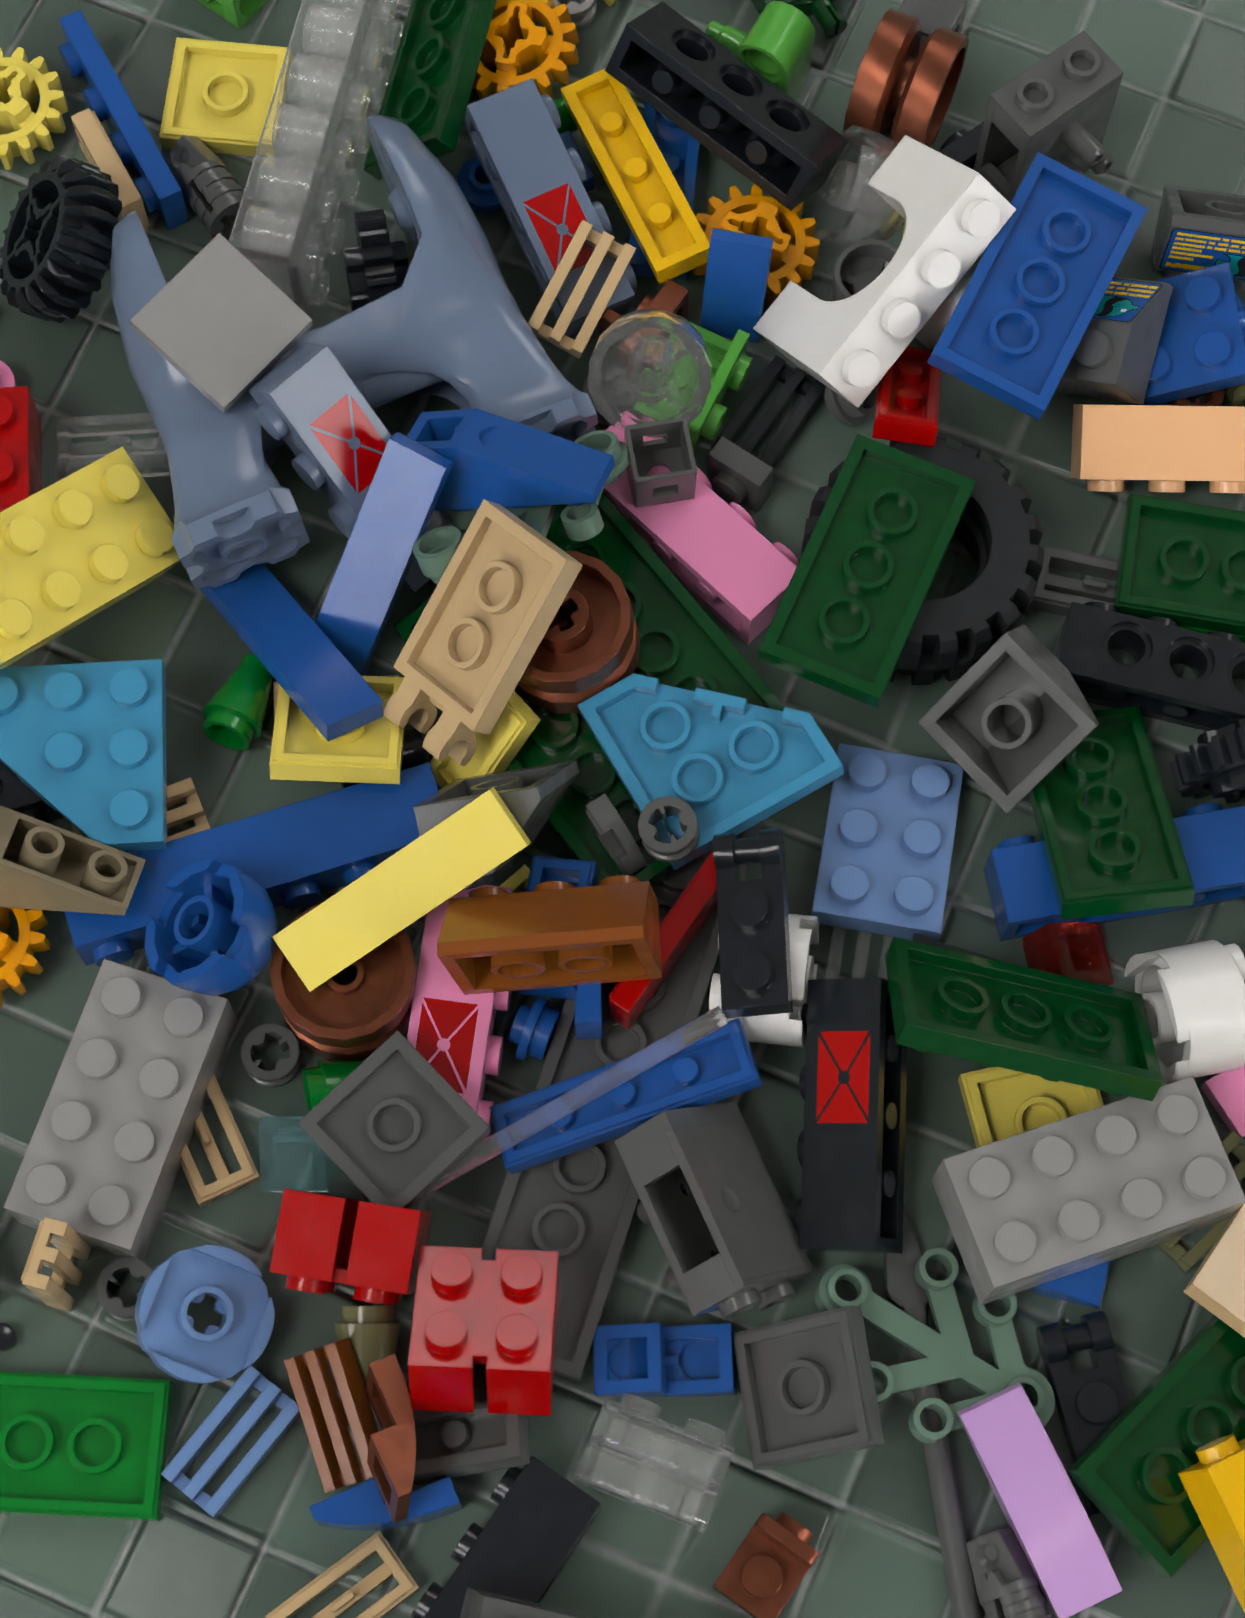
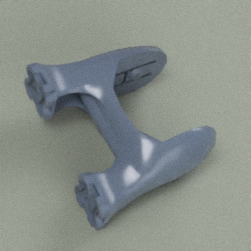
[111,114,598,589]

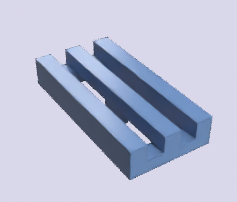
[161,1365,300,1519]

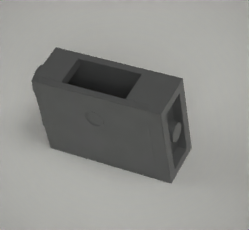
[973,31,1124,203]
[614,1102,814,1319]

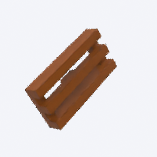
[284,1338,378,1493]

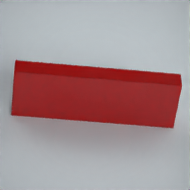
[872,346,942,447]
[608,851,717,1030]

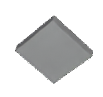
[130,233,313,414]

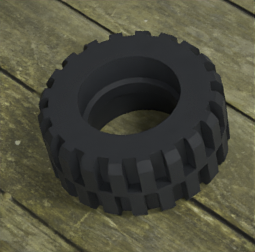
[800,436,1044,685]

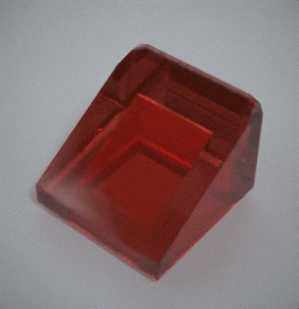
[1023,923,1114,986]

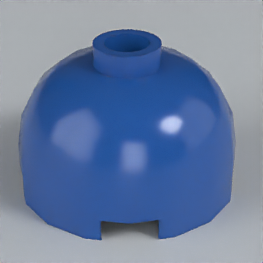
[144,858,278,996]

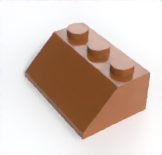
[437,875,662,995]

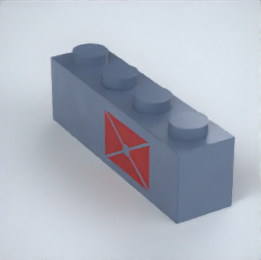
[463,78,637,337]
[247,343,454,593]

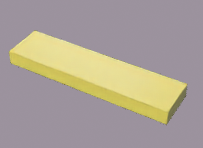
[272,787,531,992]

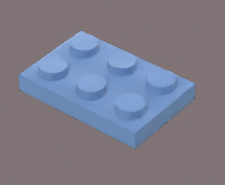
[811,743,964,941]

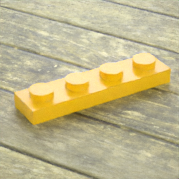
[561,68,710,284]

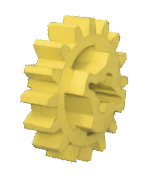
[0,47,69,170]

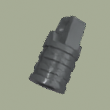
[165,135,257,240]
[966,1528,1052,1618]

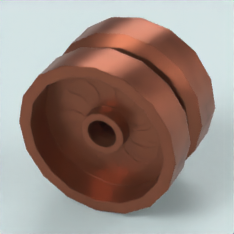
[843,8,969,150]
[515,551,640,714]
[269,904,417,1061]

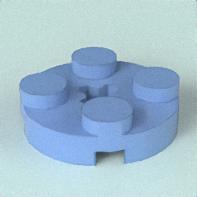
[135,1245,275,1384]

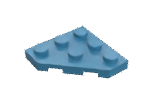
[0,659,167,852]
[578,673,844,870]

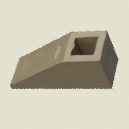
[0,805,146,916]

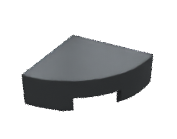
[585,793,647,876]

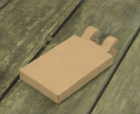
[383,499,583,766]

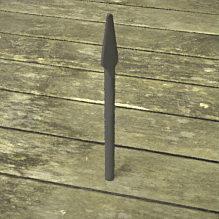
[884,1203,981,1618]

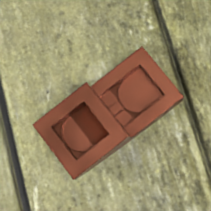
[366,1354,416,1524]

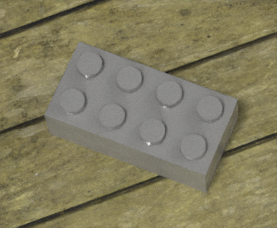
[3,959,238,1261]
[931,1076,1245,1305]

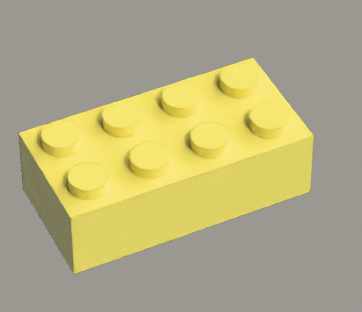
[0,446,181,670]

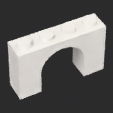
[753,135,1016,408]

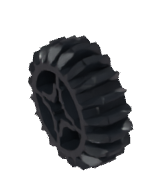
[0,156,122,323]

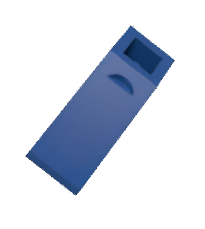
[407,408,615,512]

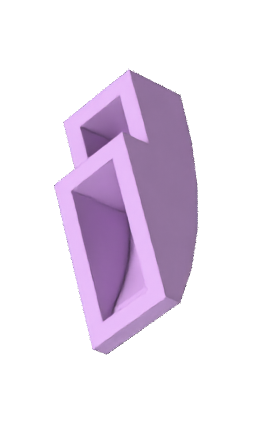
[957,1382,1123,1618]

